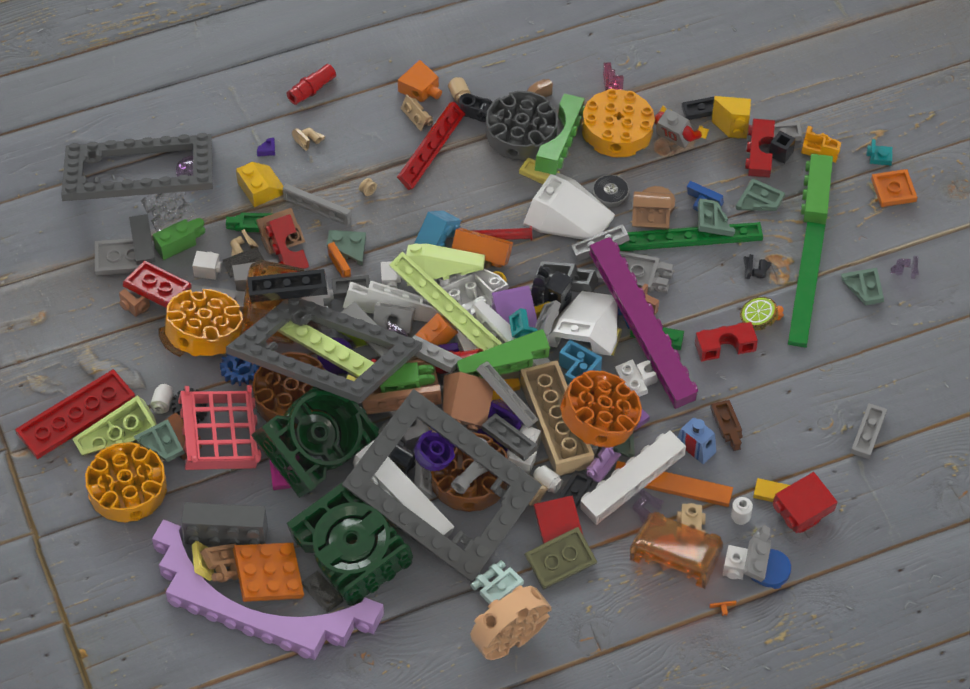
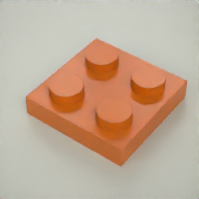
[871,169,918,207]

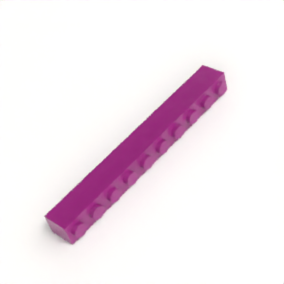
[589,237,698,409]

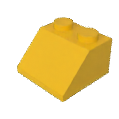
[712,96,751,139]
[236,162,284,208]

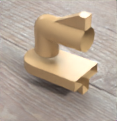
[292,128,325,151]
[230,229,259,260]

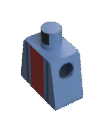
[677,417,716,464]

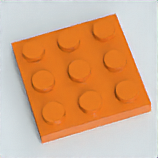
[233,543,304,602]

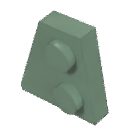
[736,178,785,211]
[698,198,735,237]
[327,230,366,265]
[841,268,884,306]
[134,419,185,462]

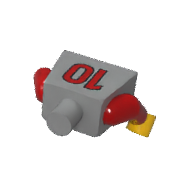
[654,105,709,148]

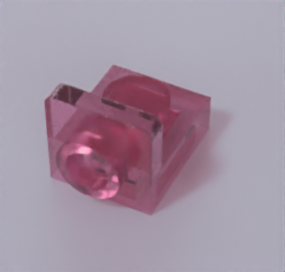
[603,62,624,91]

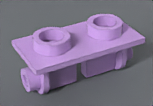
[586,447,621,483]

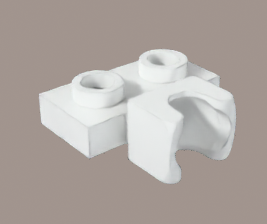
[615,359,658,397]

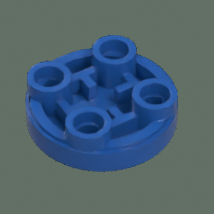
[751,549,791,589]

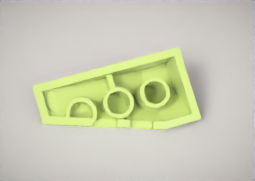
[406,244,485,286]
[72,395,157,455]

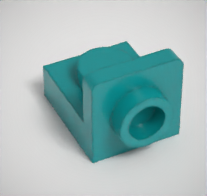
[866,139,893,166]
[509,308,538,338]

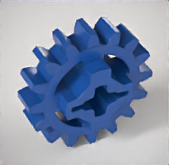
[220,354,260,386]

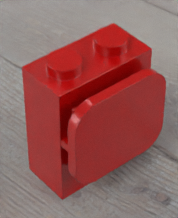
[773,472,838,533]

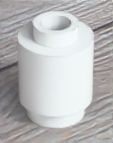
[150,384,174,414]
[533,465,563,493]
[731,497,753,525]

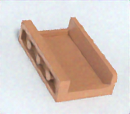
[362,359,442,414]

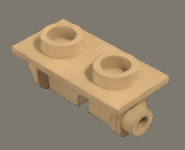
[401,95,433,131]

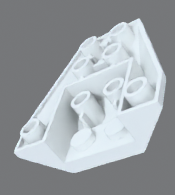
[523,173,615,240]
[433,269,509,319]
[548,291,618,356]

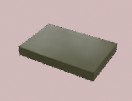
[524,527,597,590]

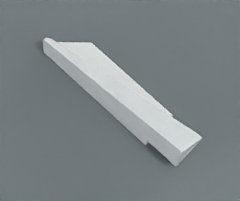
[343,281,437,322]
[472,300,551,367]

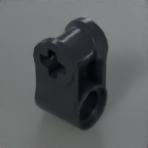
[459,93,493,122]
[390,444,416,476]

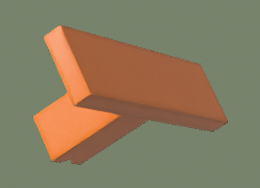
[709,601,737,616]

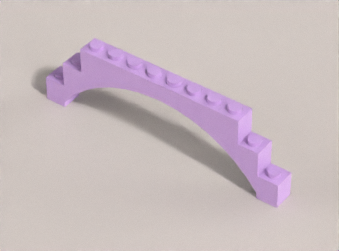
[152,519,384,660]

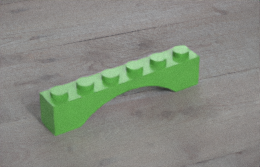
[535,93,585,175]

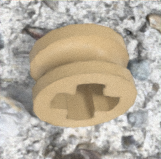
[359,178,377,196]

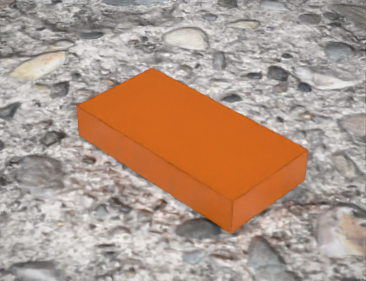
[328,242,351,278]

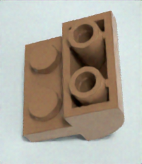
[632,191,671,229]
[256,208,305,254]

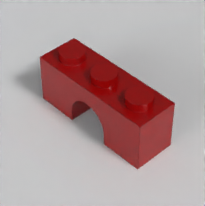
[745,118,775,178]
[265,214,309,273]
[695,322,758,362]

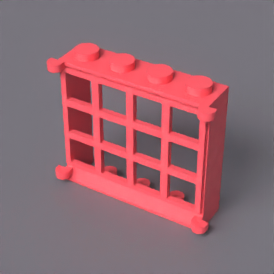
[178,385,261,470]

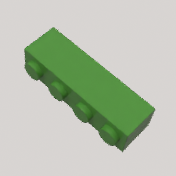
[801,154,833,224]

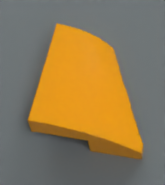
[801,126,841,163]

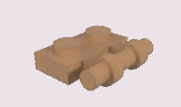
[200,543,239,583]

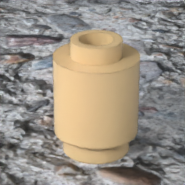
[448,77,471,104]

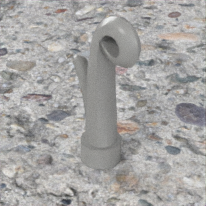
[451,438,489,494]

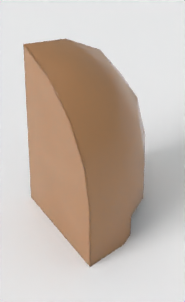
[527,79,553,97]

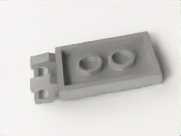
[597,251,673,293]

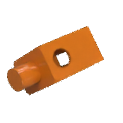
[398,60,442,102]

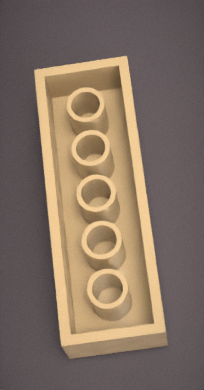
[520,361,594,476]

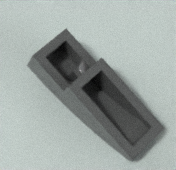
[535,261,599,292]

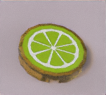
[740,296,779,330]

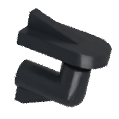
[743,254,772,279]

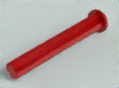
[471,226,532,241]

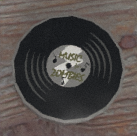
[592,175,629,207]

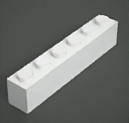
[580,430,686,525]
[353,441,454,537]

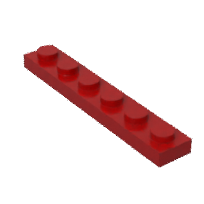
[397,101,465,190]

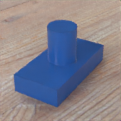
[687,181,724,211]

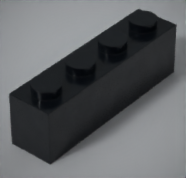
[247,269,328,303]

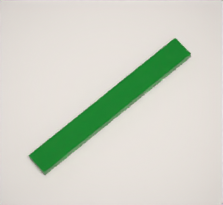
[618,222,763,251]
[788,222,826,348]

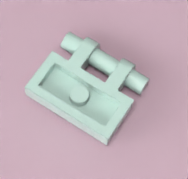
[470,560,524,604]

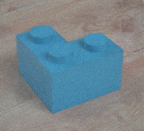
[414,210,462,247]
[559,340,602,385]

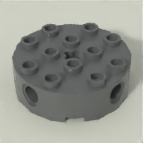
[486,91,558,161]

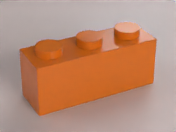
[452,228,513,268]

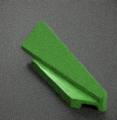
[457,329,550,379]

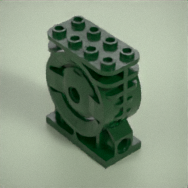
[251,387,379,498]
[287,481,413,606]

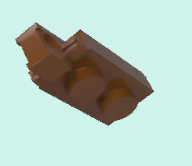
[710,400,743,451]

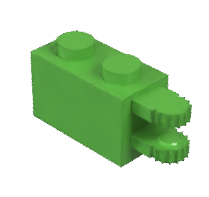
[153,218,205,261]
[380,362,435,393]

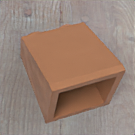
[443,372,494,431]

